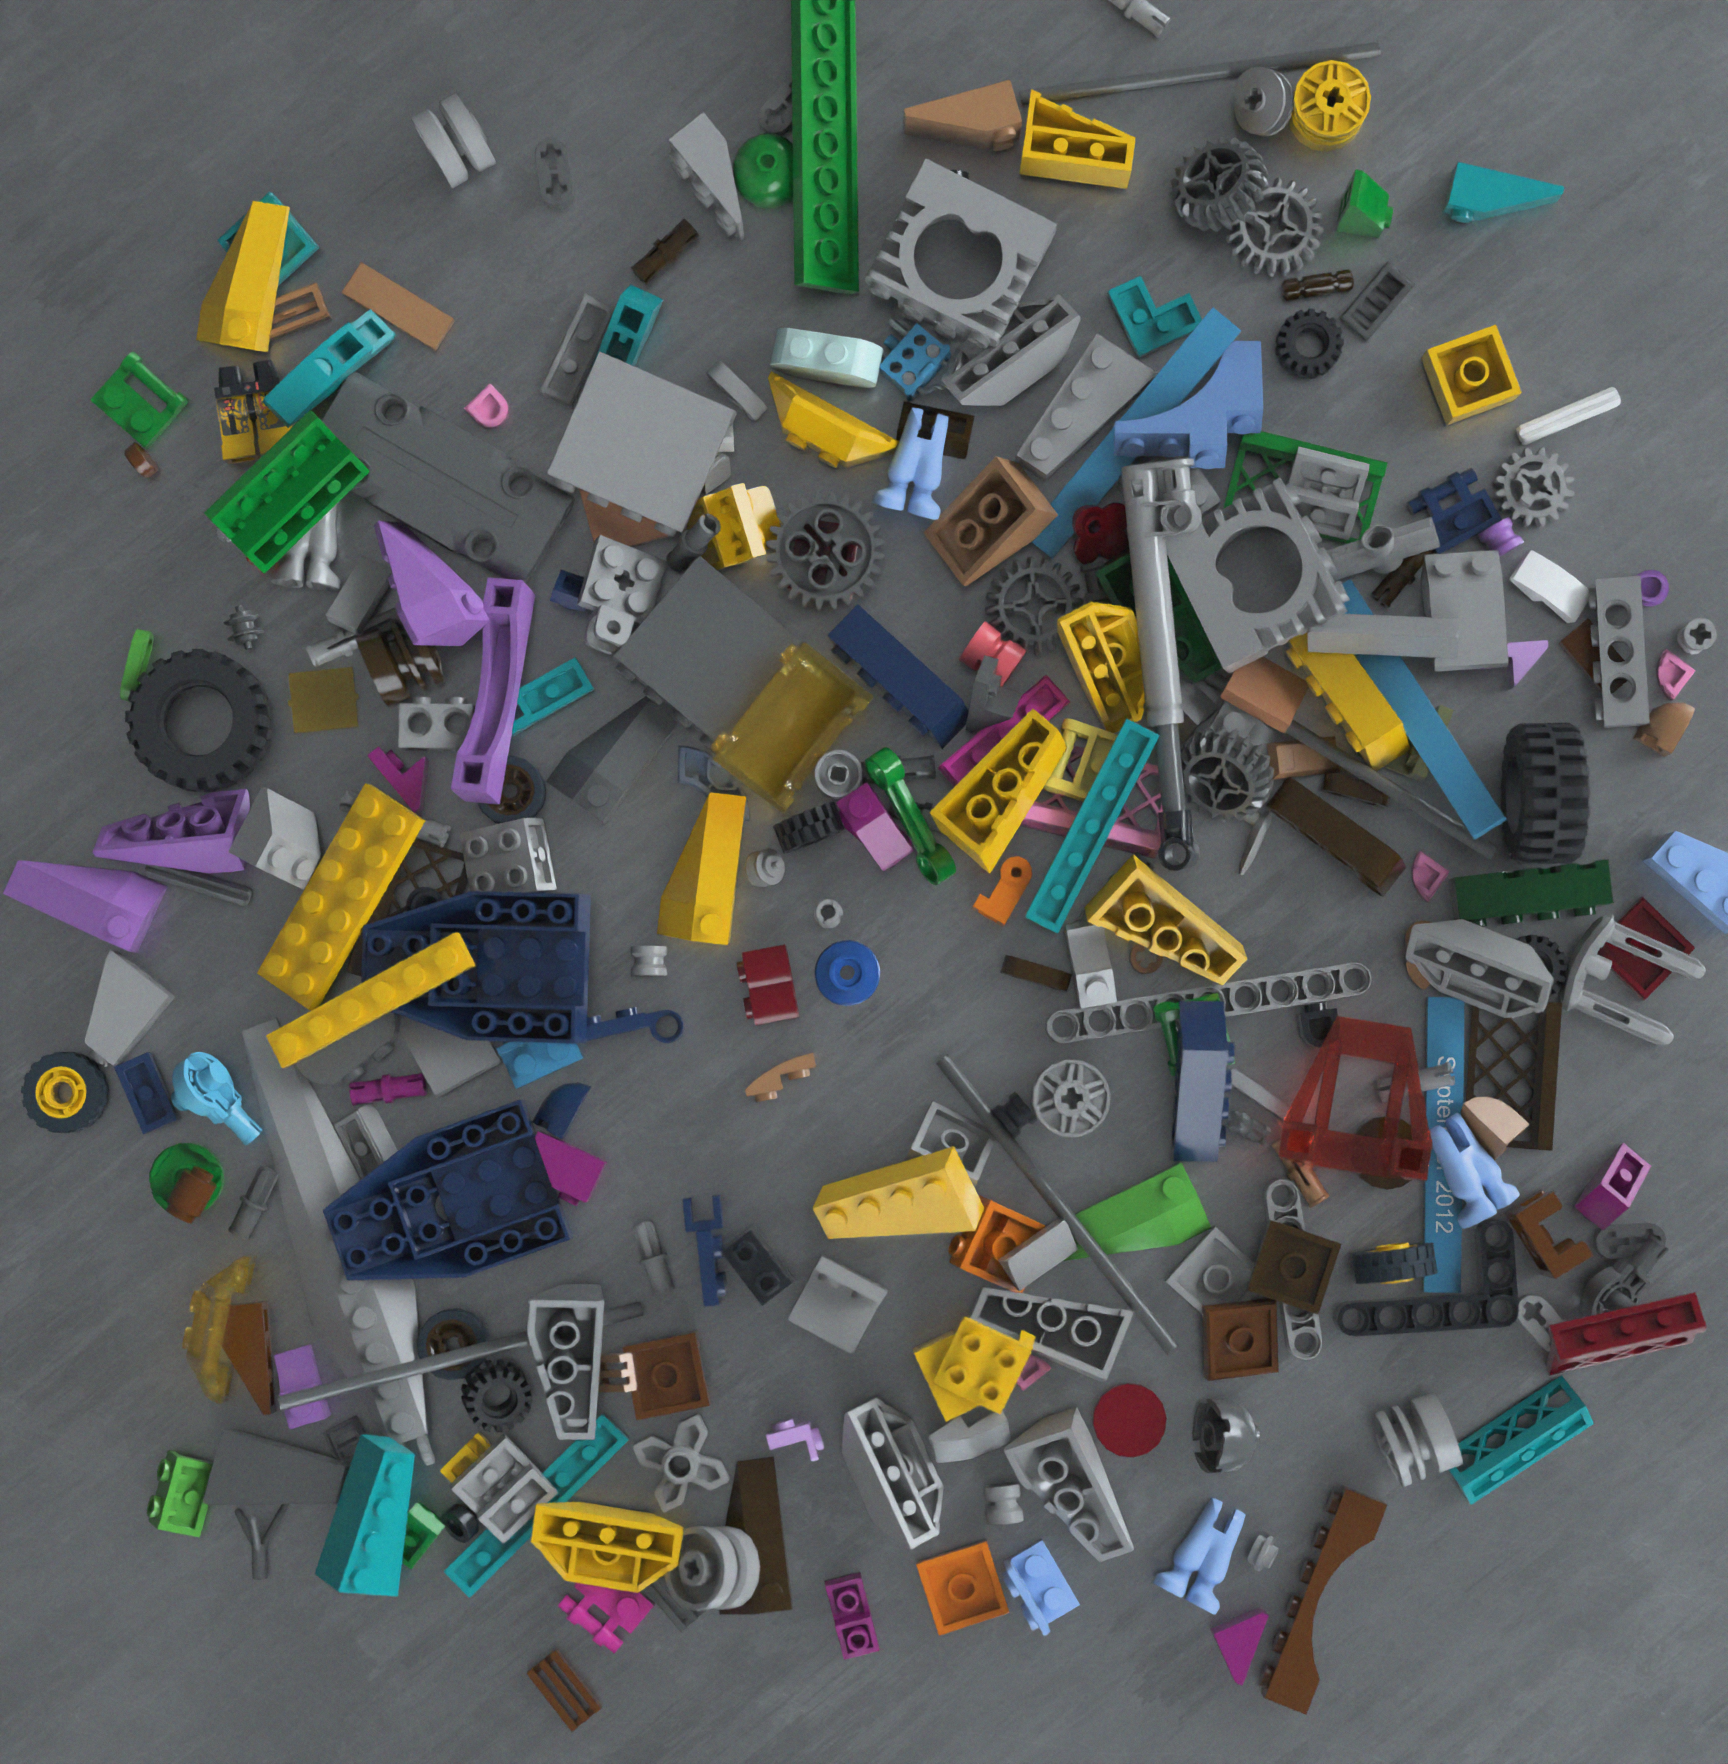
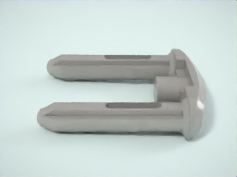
[1560,914,1706,1045]

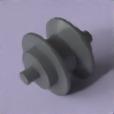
[223,605,264,650]

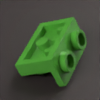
[147,1450,213,1537]

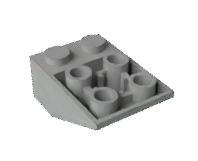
[668,112,745,241]

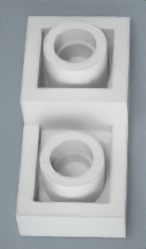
[1509,550,1589,623]

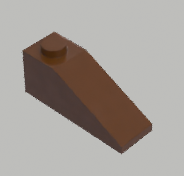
[212,1301,276,1415]

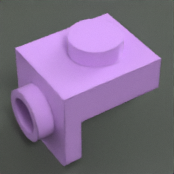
[766,1419,824,1461]

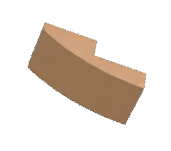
[745,1053,816,1102]

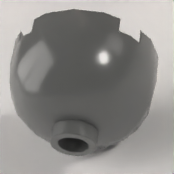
[1192,1399,1260,1473]

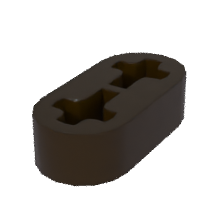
[1321,772,1391,808]
[1000,955,1072,992]

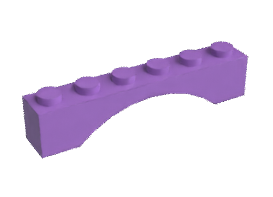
[451,578,535,804]

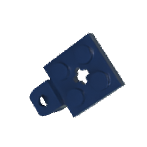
[683,1194,728,1307]

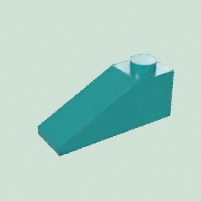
[1443,162,1565,223]
[588,284,664,377]

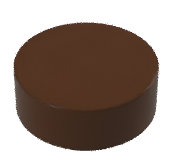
[124,442,159,479]

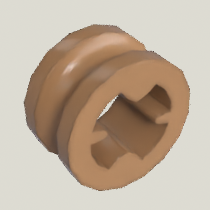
[1129,943,1163,974]

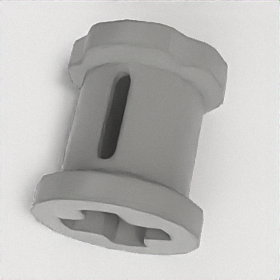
[1676,618,1717,655]

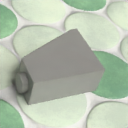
[84,950,175,1067]

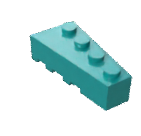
[314,1434,415,1597]

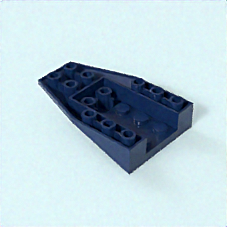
[361,891,591,1044]
[323,1099,573,1280]

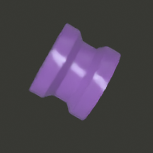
[1477,517,1524,557]

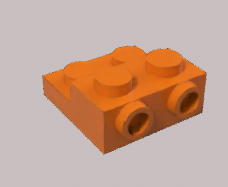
[948,1195,1046,1293]

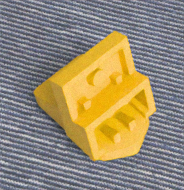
[686,483,781,571]

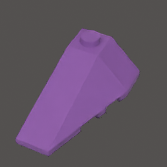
[374,521,490,646]
[93,789,250,874]

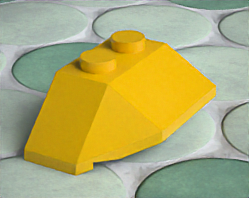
[768,371,900,468]
[1057,602,1145,733]
[531,1502,684,1593]

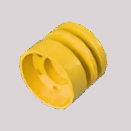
[1289,60,1371,152]

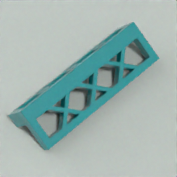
[1448,1375,1594,1505]

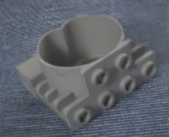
[865,158,1057,349]
[1165,478,1350,673]

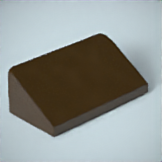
[896,401,975,459]

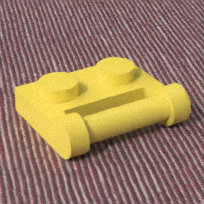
[1043,718,1117,802]

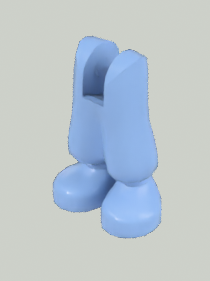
[872,407,949,520]
[1426,1113,1520,1229]
[1153,1497,1246,1615]

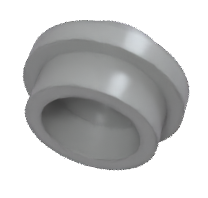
[1247,1535,1279,1572]

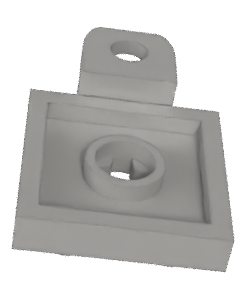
[577,535,667,654]

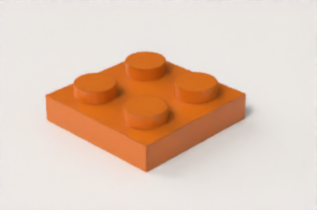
[916,1540,1010,1636]

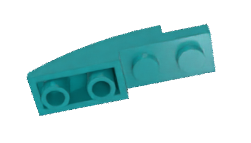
[262,309,396,428]

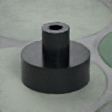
[441,1504,479,1543]

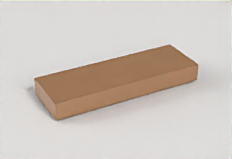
[342,262,455,351]

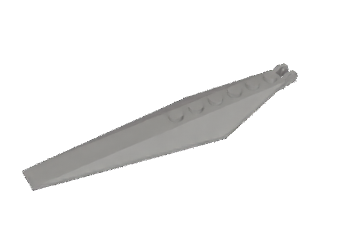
[242,1018,435,1466]

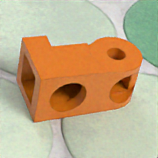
[971,856,1032,927]

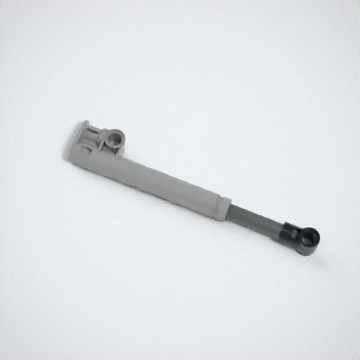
[1121,459,1202,871]

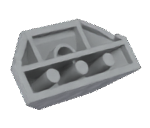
[942,295,1081,406]
[1405,919,1553,1018]
[842,1398,943,1551]

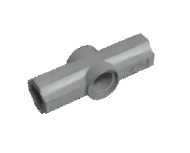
[1326,517,1440,581]

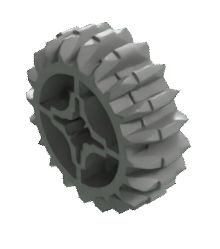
[1225,177,1324,277]

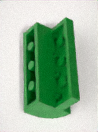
[204,410,370,574]

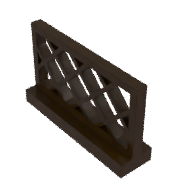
[346,839,468,977]
[1466,1002,1562,1151]

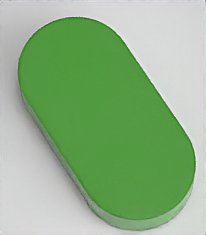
[120,629,154,702]

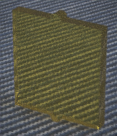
[288,667,360,734]

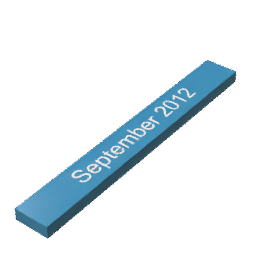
[1422,997,1465,1293]

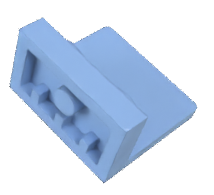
[1001,1539,1080,1635]

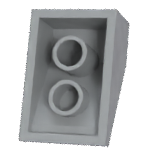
[1420,550,1509,672]

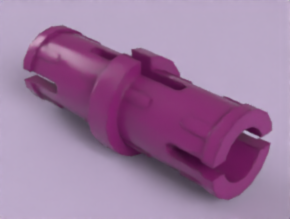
[349,1072,427,1106]

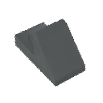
[965,655,1021,732]

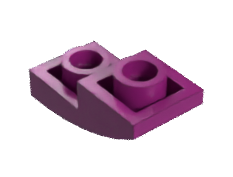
[824,1572,880,1660]

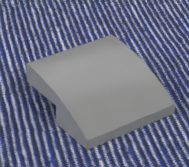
[1288,446,1370,540]
[400,1020,502,1098]
[929,1412,1011,1463]
[450,1434,558,1544]

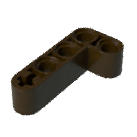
[1266,777,1406,897]

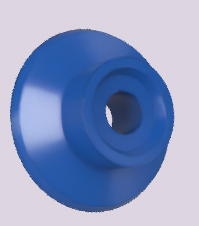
[814,940,880,1006]

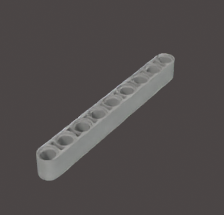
[1045,962,1372,1044]

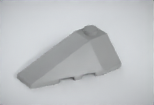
[1004,1406,1134,1562]

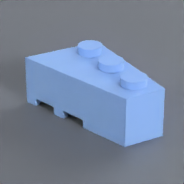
[1643,831,1728,934]

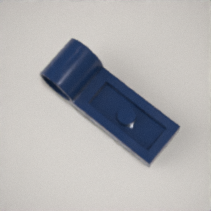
[587,1007,685,1043]

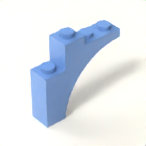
[1114,341,1263,469]

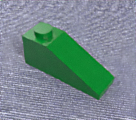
[1335,169,1393,238]

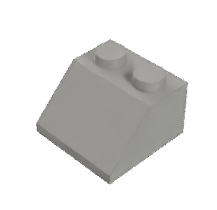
[228,786,321,890]
[904,1101,996,1187]

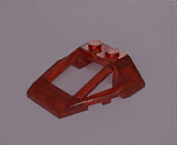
[1278,1016,1432,1181]

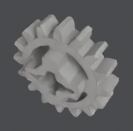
[1493,447,1575,528]

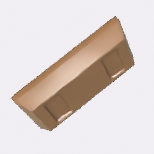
[1266,736,1340,780]

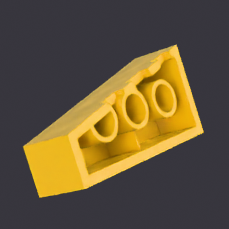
[1285,630,1411,771]
[929,709,1067,874]
[1084,854,1247,986]
[812,1146,984,1239]

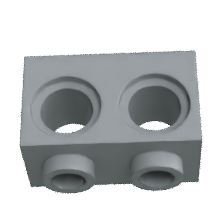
[399,697,475,751]

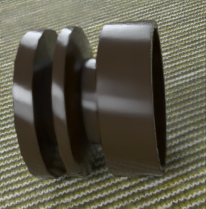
[356,619,446,708]

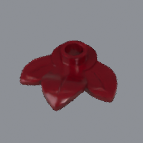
[1072,502,1129,565]

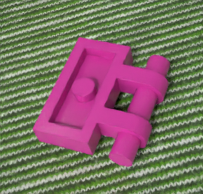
[558,1583,655,1654]

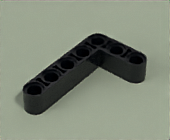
[1333,1218,1519,1336]

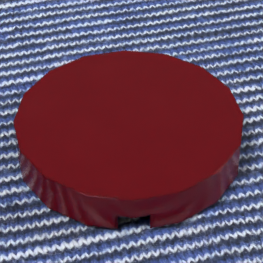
[1092,1383,1167,1458]

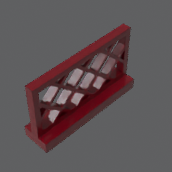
[1546,1292,1707,1376]

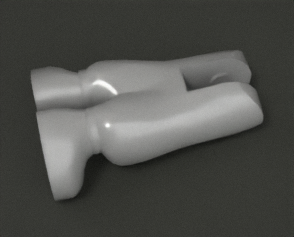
[271,504,341,592]

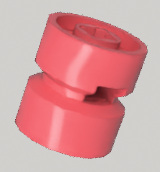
[959,621,1027,687]

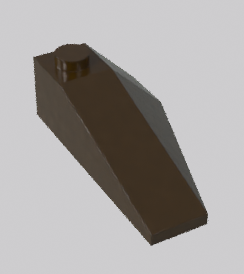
[719,1456,793,1615]

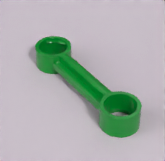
[865,747,956,885]

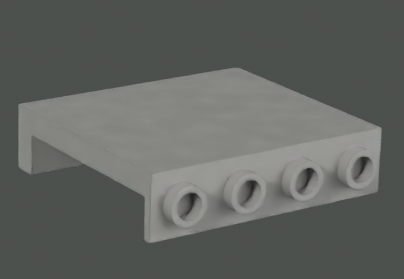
[547,351,737,537]

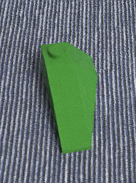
[1063,1162,1211,1261]

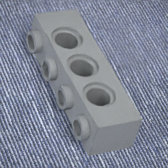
[1589,576,1650,728]

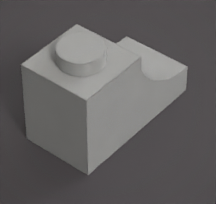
[1209,701,1287,755]
[1065,920,1117,1008]

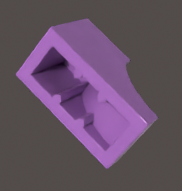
[273,1344,331,1429]

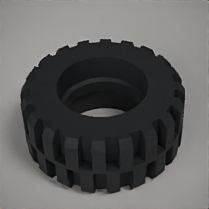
[125,649,273,792]
[1501,723,1590,864]

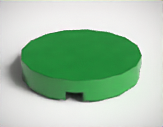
[149,1143,224,1211]

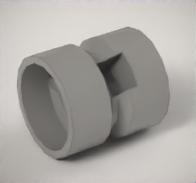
[815,750,862,801]

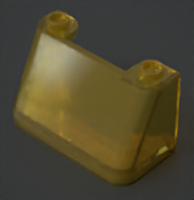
[710,642,874,814]

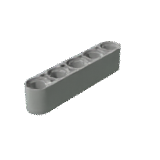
[1262,1178,1322,1360]

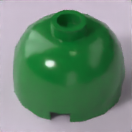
[732,133,793,209]

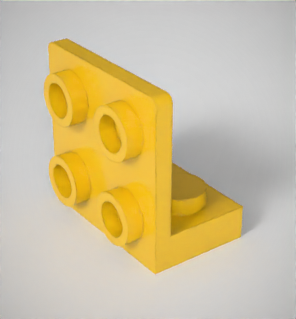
[934,1317,1035,1415]

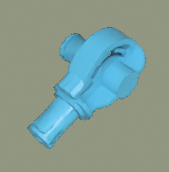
[171,1052,263,1145]

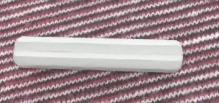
[1516,387,1621,445]

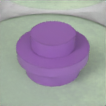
[1637,570,1669,607]

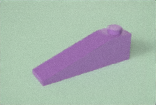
[3,860,168,953]

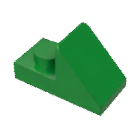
[402,1502,445,1569]

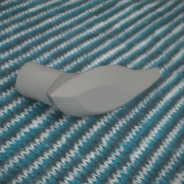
[1239,810,1272,875]

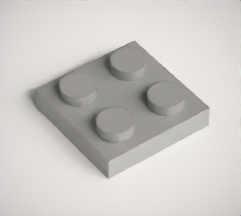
[1165,1226,1255,1315]

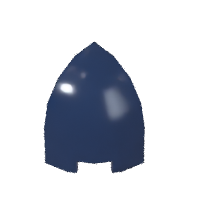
[532,1082,592,1139]

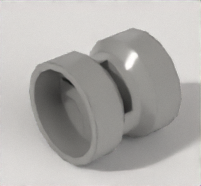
[983,1482,1024,1525]

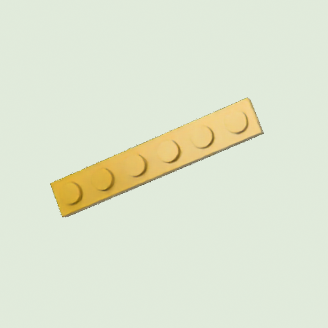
[266,932,476,1068]

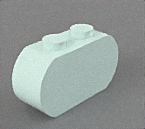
[770,328,883,388]

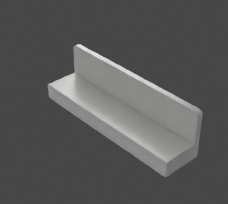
[1308,614,1459,658]

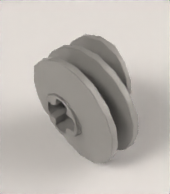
[1234,67,1294,137]

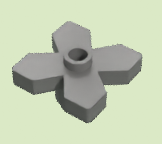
[633,1414,729,1512]

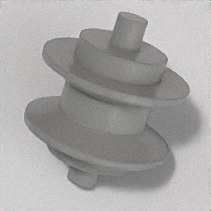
[745,848,785,887]

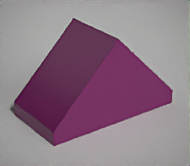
[1211,1608,1269,1686]

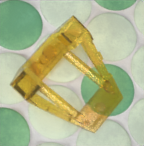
[182,1254,257,1404]

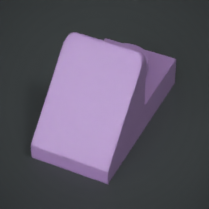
[1482,640,1548,690]

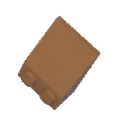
[903,80,1022,151]
[923,456,1058,586]

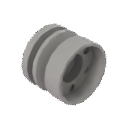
[1030,1059,1111,1137]
[1373,1392,1463,1487]

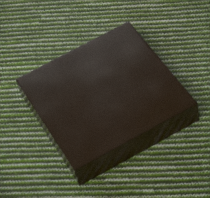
[1246,1219,1342,1314]

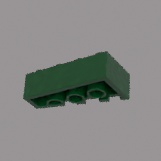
[1449,859,1614,927]

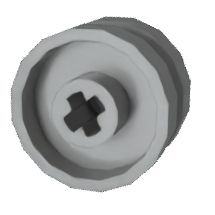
[411,92,496,189]
[665,1526,760,1611]

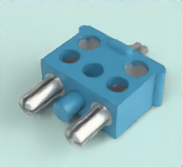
[872,315,951,402]

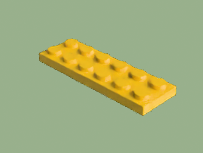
[257,783,425,1010]

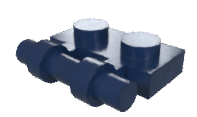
[1407,468,1502,554]

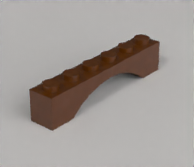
[1258,1485,1388,1715]

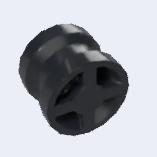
[992,1092,1038,1138]

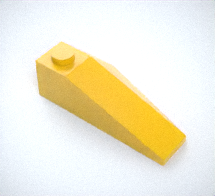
[196,201,290,353]
[657,792,746,945]

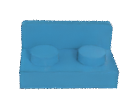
[496,1041,584,1089]

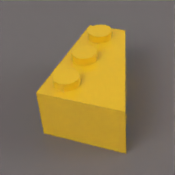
[1019,89,1136,189]

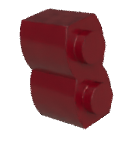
[736,944,800,1026]

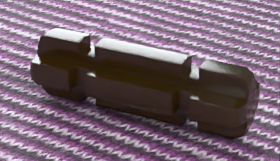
[1282,269,1354,301]

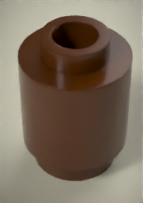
[166,1166,217,1224]

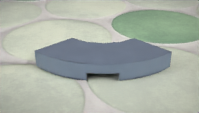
[677,745,750,821]

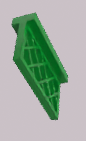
[1223,431,1388,544]

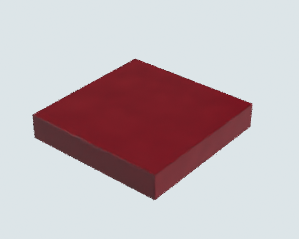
[1597,897,1695,1001]

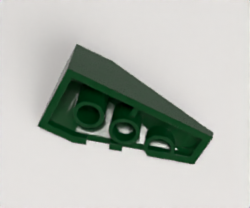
[1094,548,1223,683]

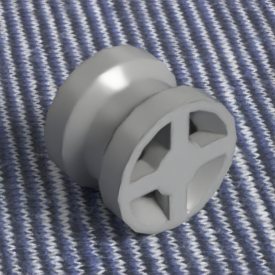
[631,946,667,976]

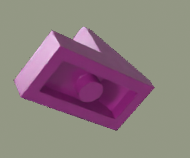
[367,746,429,815]

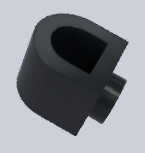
[1297,1002,1340,1048]

